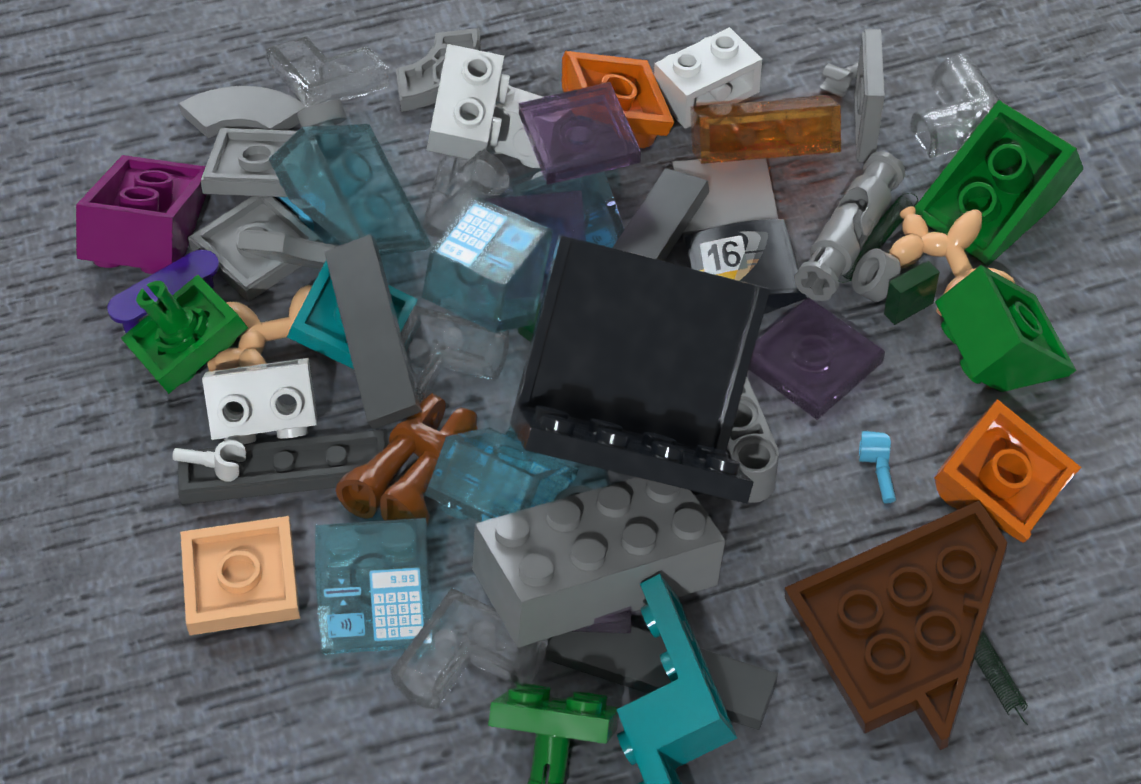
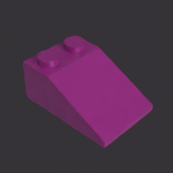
[76,155,207,274]

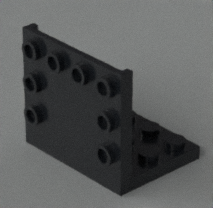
[510,234,770,504]

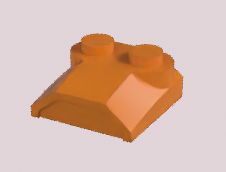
[562,51,674,148]
[934,399,1081,543]

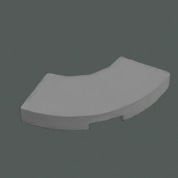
[396,28,481,112]
[179,86,307,138]
[237,230,339,270]

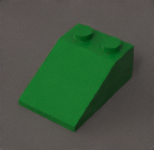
[915,100,1084,267]

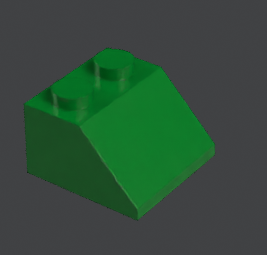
[935,265,1077,392]

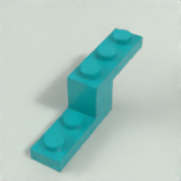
[616,574,737,784]

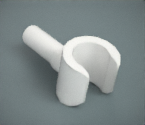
[173,440,246,482]

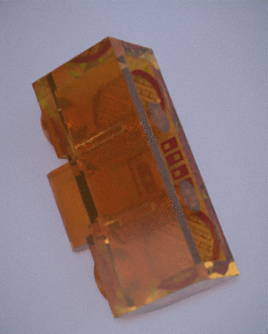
[690,95,841,164]

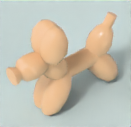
[889,206,1015,316]
[207,285,312,371]

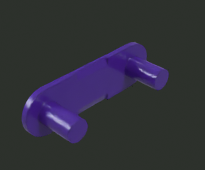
[107,250,219,333]

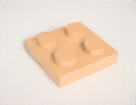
[180,516,300,635]

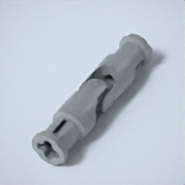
[794,151,905,301]

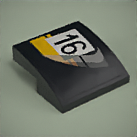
[685,219,807,314]

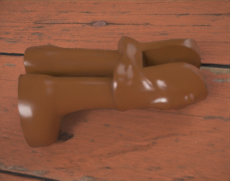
[336,393,478,541]

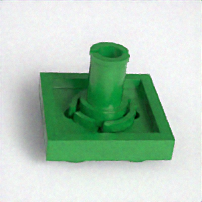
[121,275,248,394]
[488,683,620,784]

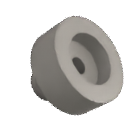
[297,100,347,145]
[852,248,901,302]

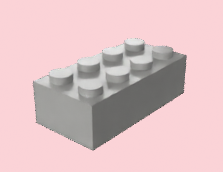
[472,477,725,648]

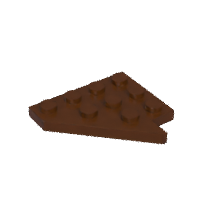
[784,501,1008,750]

